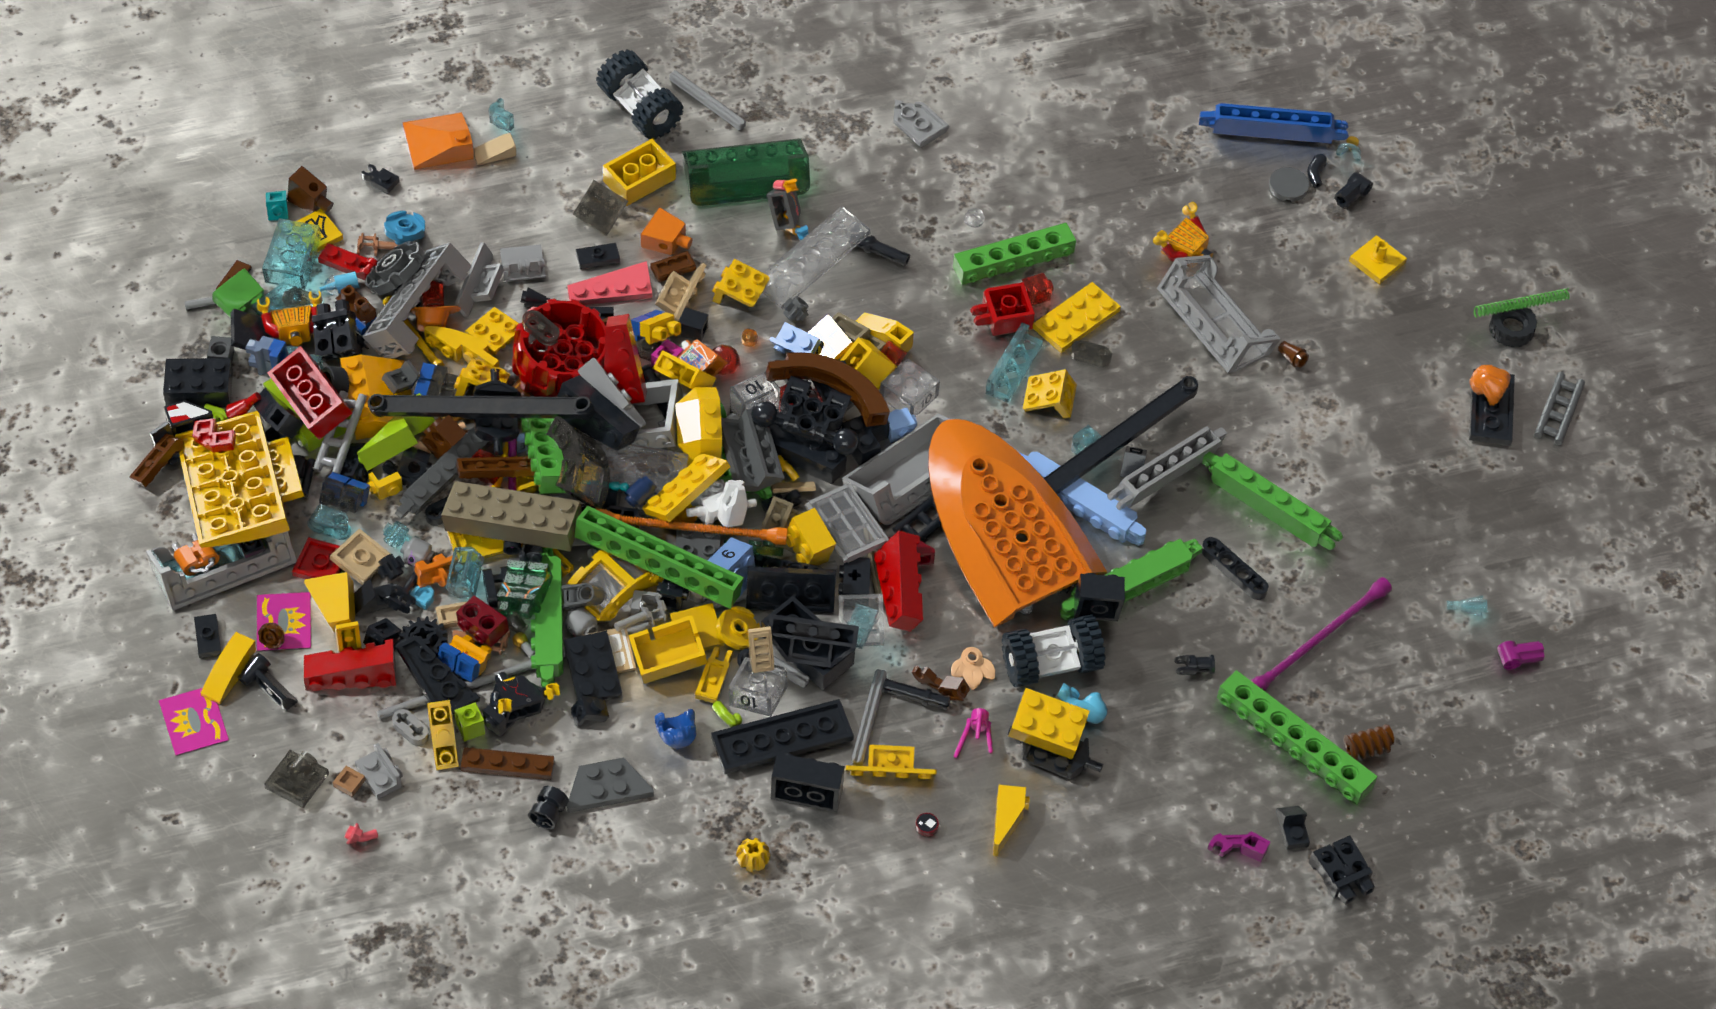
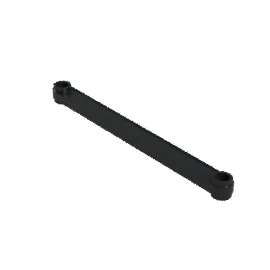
[1044,376,1198,494]
[368,394,595,420]

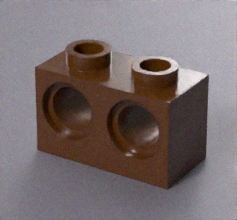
[420,415,467,459]

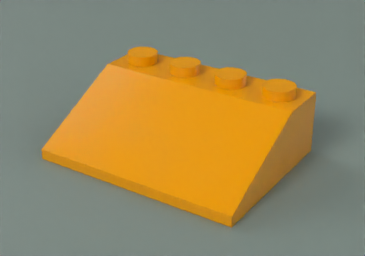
[340,355,412,440]

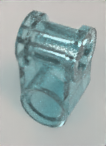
[307,504,351,540]

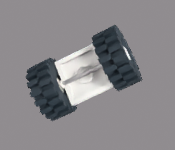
[596,49,684,139]
[1002,615,1106,688]

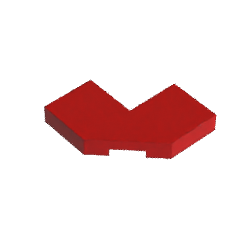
[192,418,236,453]

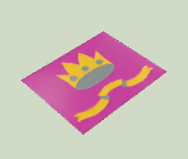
[257,592,311,651]
[159,688,229,755]

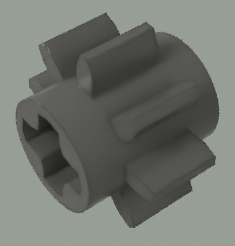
[783,297,809,322]

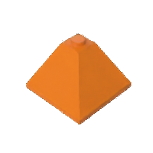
[402,112,474,170]

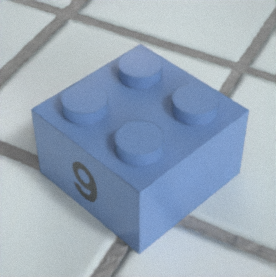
[707,537,755,597]

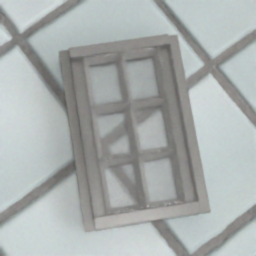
[805,484,889,563]

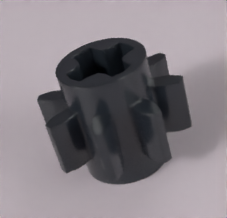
[377,554,405,581]

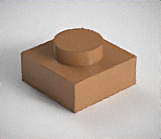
[333,766,365,797]

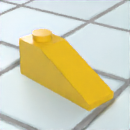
[652,350,716,389]
[335,621,362,653]
[993,785,1030,856]

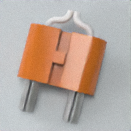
[172,533,220,576]

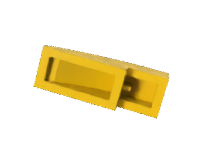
[201,632,256,704]

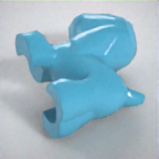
[1057,683,1108,724]

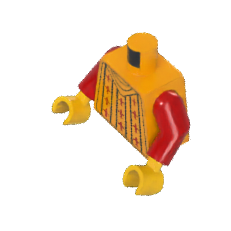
[1153,202,1213,266]
[257,291,322,346]

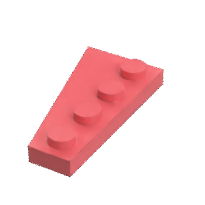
[567,261,652,305]

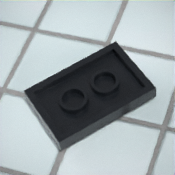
[563,630,622,700]

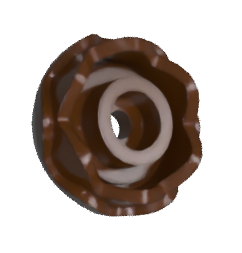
[258,622,285,649]

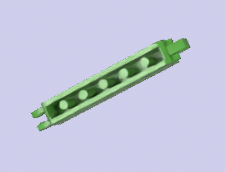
[1202,451,1343,550]
[1060,539,1202,620]
[530,547,564,687]

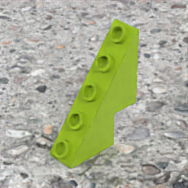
[357,393,435,471]

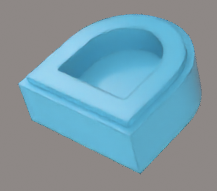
[410,585,435,610]

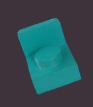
[266,190,289,221]

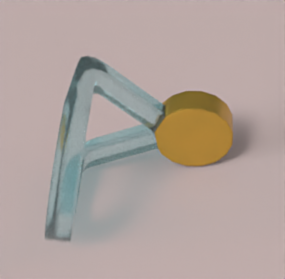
[1336,136,1361,161]

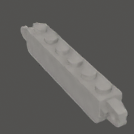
[1107,426,1227,510]

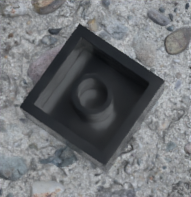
[1074,573,1125,622]

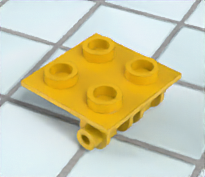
[465,307,519,356]

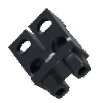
[312,299,361,361]
[1309,835,1375,905]

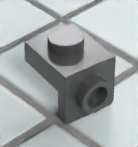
[382,360,420,394]

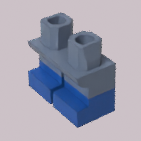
[245,336,288,375]

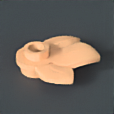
[951,647,995,690]

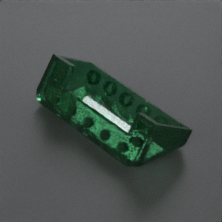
[682,138,810,206]

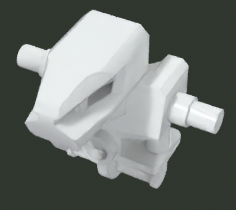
[686,479,757,527]

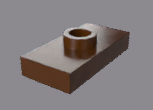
[650,251,696,283]

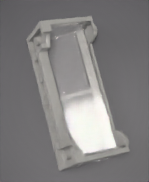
[1157,255,1281,373]

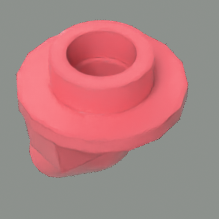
[344,823,378,845]

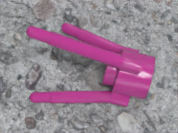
[954,708,993,758]

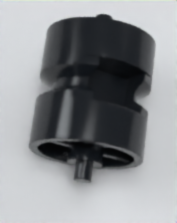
[528,786,569,830]

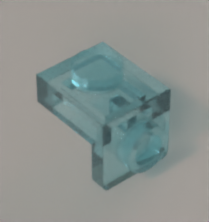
[488,98,514,133]

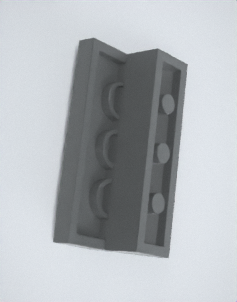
[721,409,784,492]

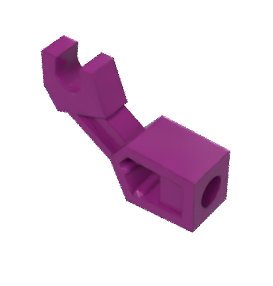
[1207,831,1270,862]

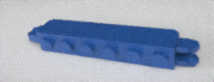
[1199,103,1349,144]

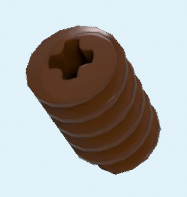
[1343,724,1394,761]

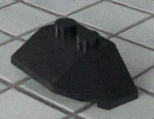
[768,614,859,668]

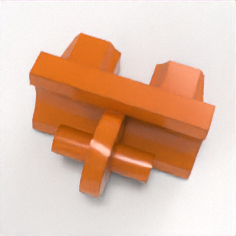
[415,553,456,588]

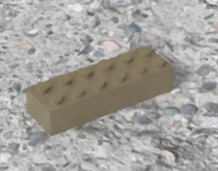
[441,481,582,551]

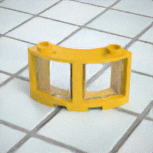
[566,550,664,621]

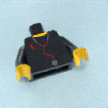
[490,672,560,724]

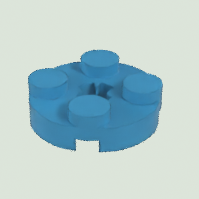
[384,211,425,245]

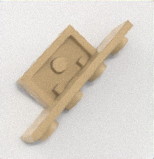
[655,263,706,322]

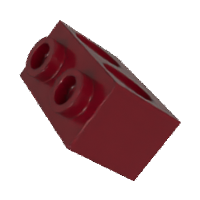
[456,595,509,647]

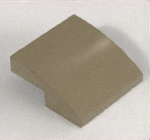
[759,496,804,553]

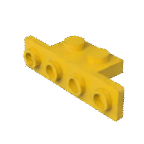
[845,745,937,779]

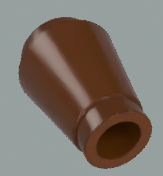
[1278,341,1309,368]

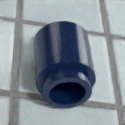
[625,476,657,508]

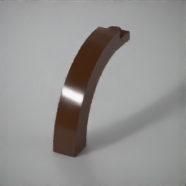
[765,352,890,427]

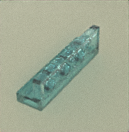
[985,323,1043,403]

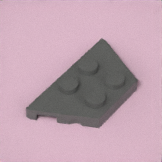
[567,757,654,813]

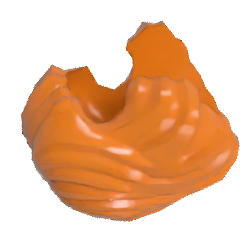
[1469,365,1511,406]

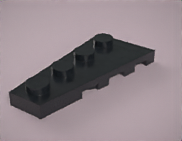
[396,635,480,715]

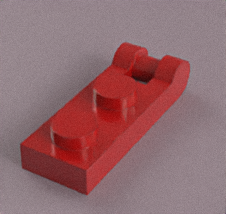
[318,243,377,280]

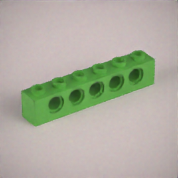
[953,222,1076,285]
[519,418,568,494]

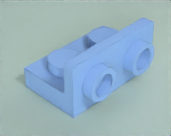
[769,322,821,354]

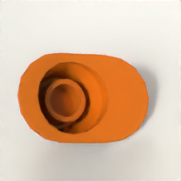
[410,306,461,332]

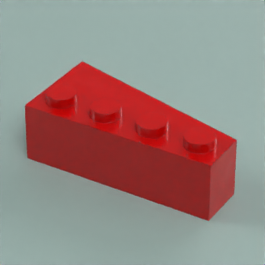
[604,314,647,404]
[874,531,923,632]

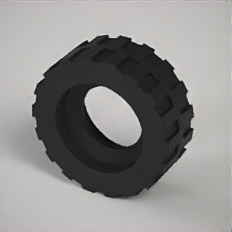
[1489,302,1537,348]

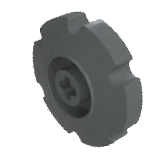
[365,241,425,295]

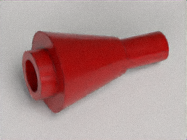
[226,392,261,419]

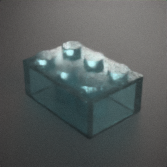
[262,218,321,290]

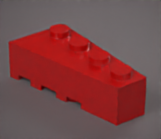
[304,639,396,691]

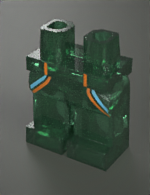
[497,560,553,620]

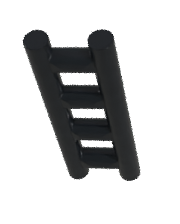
[892,495,941,541]

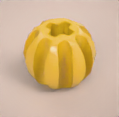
[736,837,771,872]

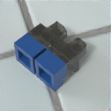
[414,362,458,396]
[319,472,370,513]

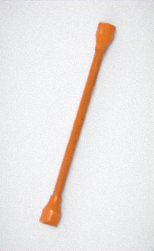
[595,508,787,545]

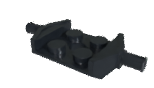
[473,368,520,456]
[1008,726,1104,779]

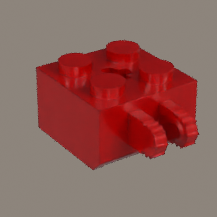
[970,282,1035,336]

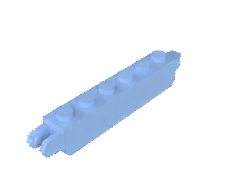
[1020,452,1147,546]

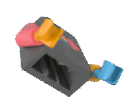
[767,179,811,240]

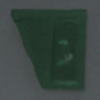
[724,539,784,556]

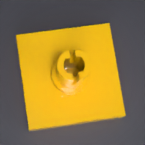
[1349,235,1407,284]

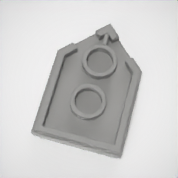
[893,100,949,147]

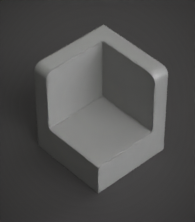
[631,590,659,622]

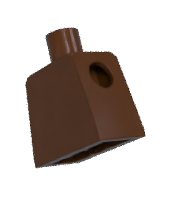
[287,166,334,214]

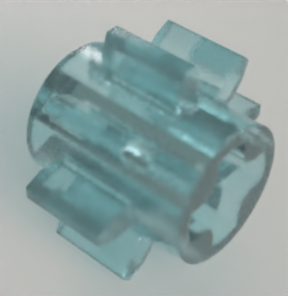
[383,521,410,548]

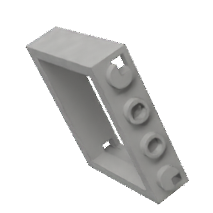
[587,379,683,455]

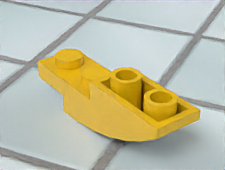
[424,326,500,368]

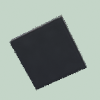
[230,309,272,350]

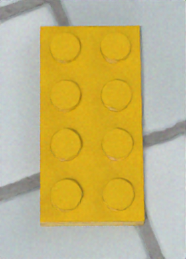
[1033,282,1121,353]
[642,453,730,522]

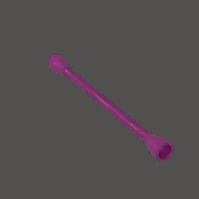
[1251,577,1392,691]

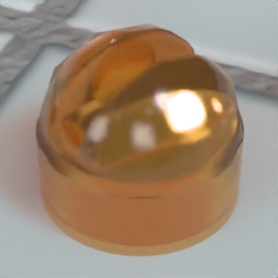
[741,328,758,347]

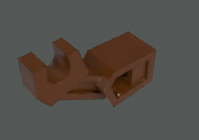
[912,666,970,701]

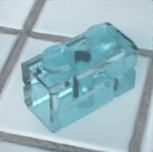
[445,547,484,599]

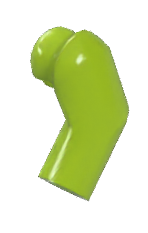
[204,403,228,422]

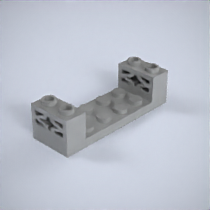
[362,243,472,359]

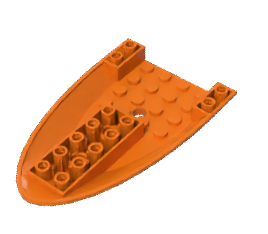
[928,419,1108,628]

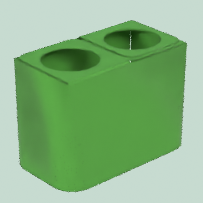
[212,268,264,318]

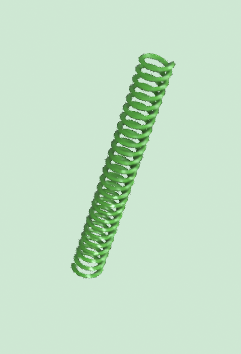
[1474,288,1570,318]

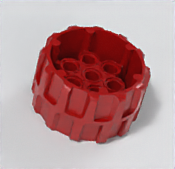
[512,298,606,397]

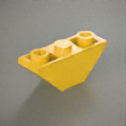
[427,700,459,770]

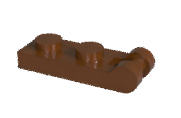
[129,434,184,488]

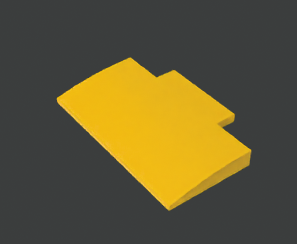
[175,411,304,548]

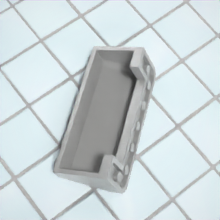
[842,414,949,525]

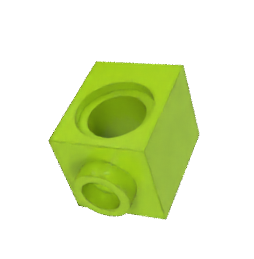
[455,702,485,742]

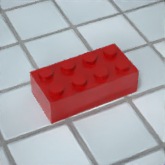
[267,346,353,440]

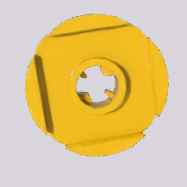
[716,606,761,650]

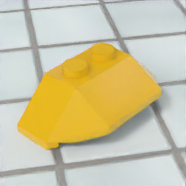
[675,387,722,461]

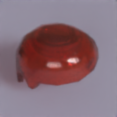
[712,344,741,375]

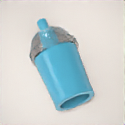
[319,271,359,296]

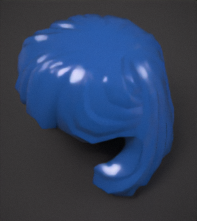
[655,709,697,749]

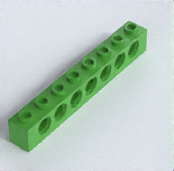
[574,506,744,609]
[1217,670,1378,805]

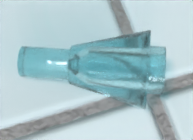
[1447,595,1487,617]

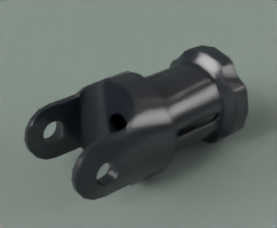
[1174,655,1215,675]

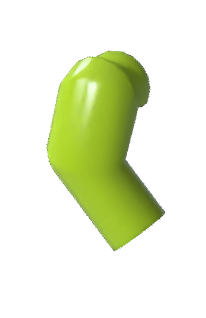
[712,701,742,727]

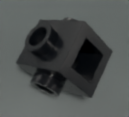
[657,579,689,612]

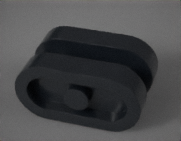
[482,566,519,609]

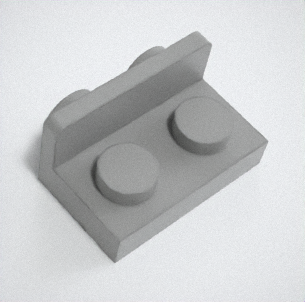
[355,743,403,800]

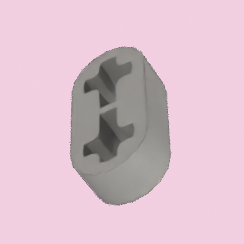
[392,709,429,746]

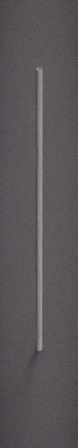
[377,560,838,719]

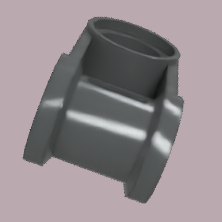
[561,583,605,609]

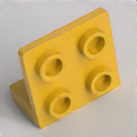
[1023,369,1077,419]

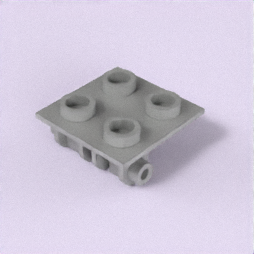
[500,244,546,282]

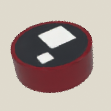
[915,813,939,837]

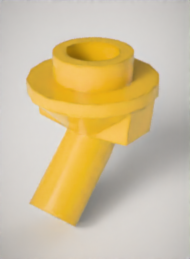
[778,455,800,481]

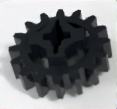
[399,616,448,658]

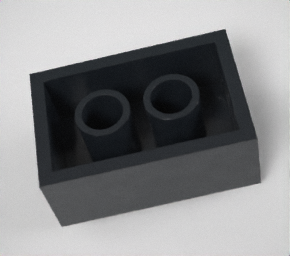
[163,358,233,408]
[770,753,845,812]

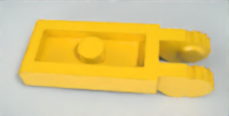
[695,646,733,703]

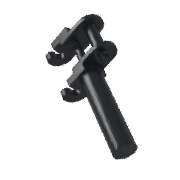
[383,570,418,614]

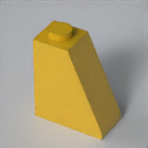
[304,572,355,633]

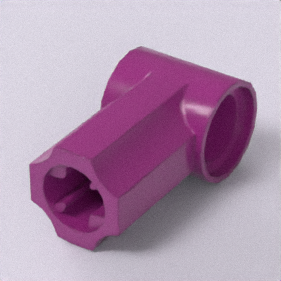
[1497,641,1545,670]

